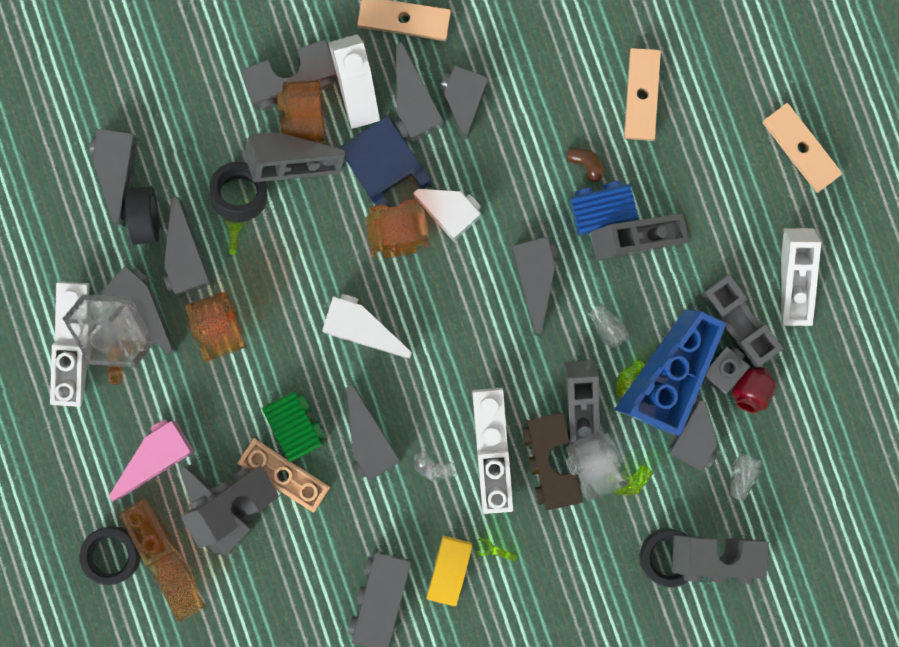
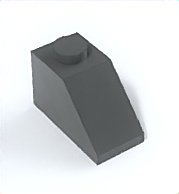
[440,65,488,139]
[667,400,718,471]

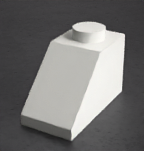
[413,189,481,242]

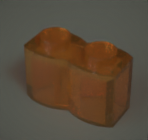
[277,80,325,143]

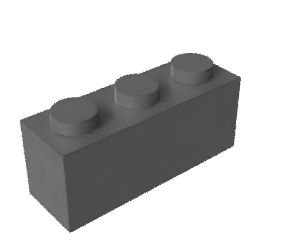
[348,551,411,647]

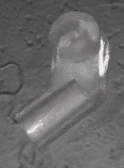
[414,451,457,480]

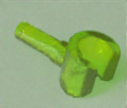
[225,219,244,255]
[474,538,517,562]

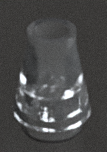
[588,304,631,350]
[728,453,763,501]

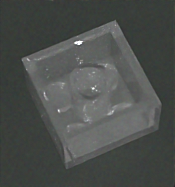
[62,294,155,367]

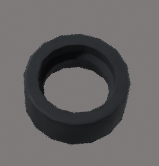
[209,161,268,222]
[125,186,160,245]
[79,526,141,586]
[639,528,689,588]

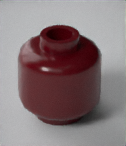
[732,367,777,413]

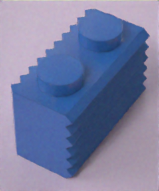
[569,181,638,236]

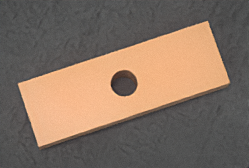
[357,0,451,41]
[624,48,661,141]
[762,102,843,193]
[237,438,330,513]

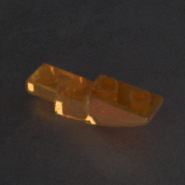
[119,498,207,622]

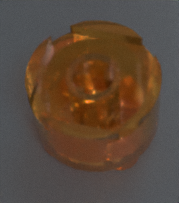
[365,200,431,258]
[185,291,247,362]

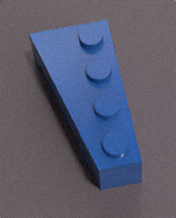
[614,309,727,436]

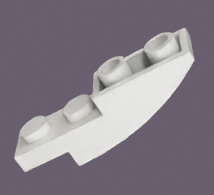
[50,281,91,407]
[472,387,513,514]

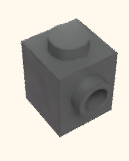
[704,347,750,395]

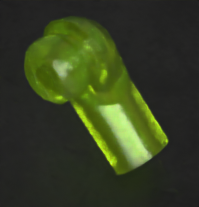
[616,359,645,399]
[610,464,654,496]

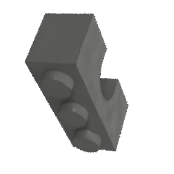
[240,39,338,111]
[700,274,784,368]
[181,465,279,548]
[672,535,769,584]

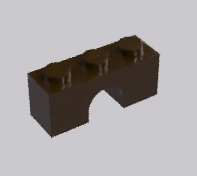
[522,413,583,510]

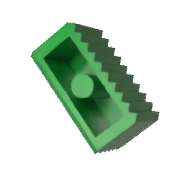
[261,391,325,462]

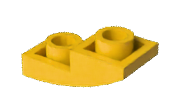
[426,535,472,607]

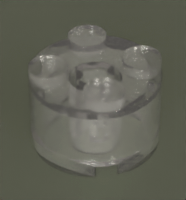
[566,428,630,501]

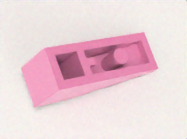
[109,419,195,501]

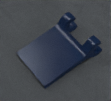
[338,116,432,216]

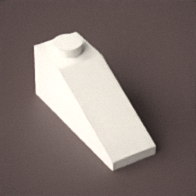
[328,34,380,129]
[781,228,821,326]
[322,294,412,359]

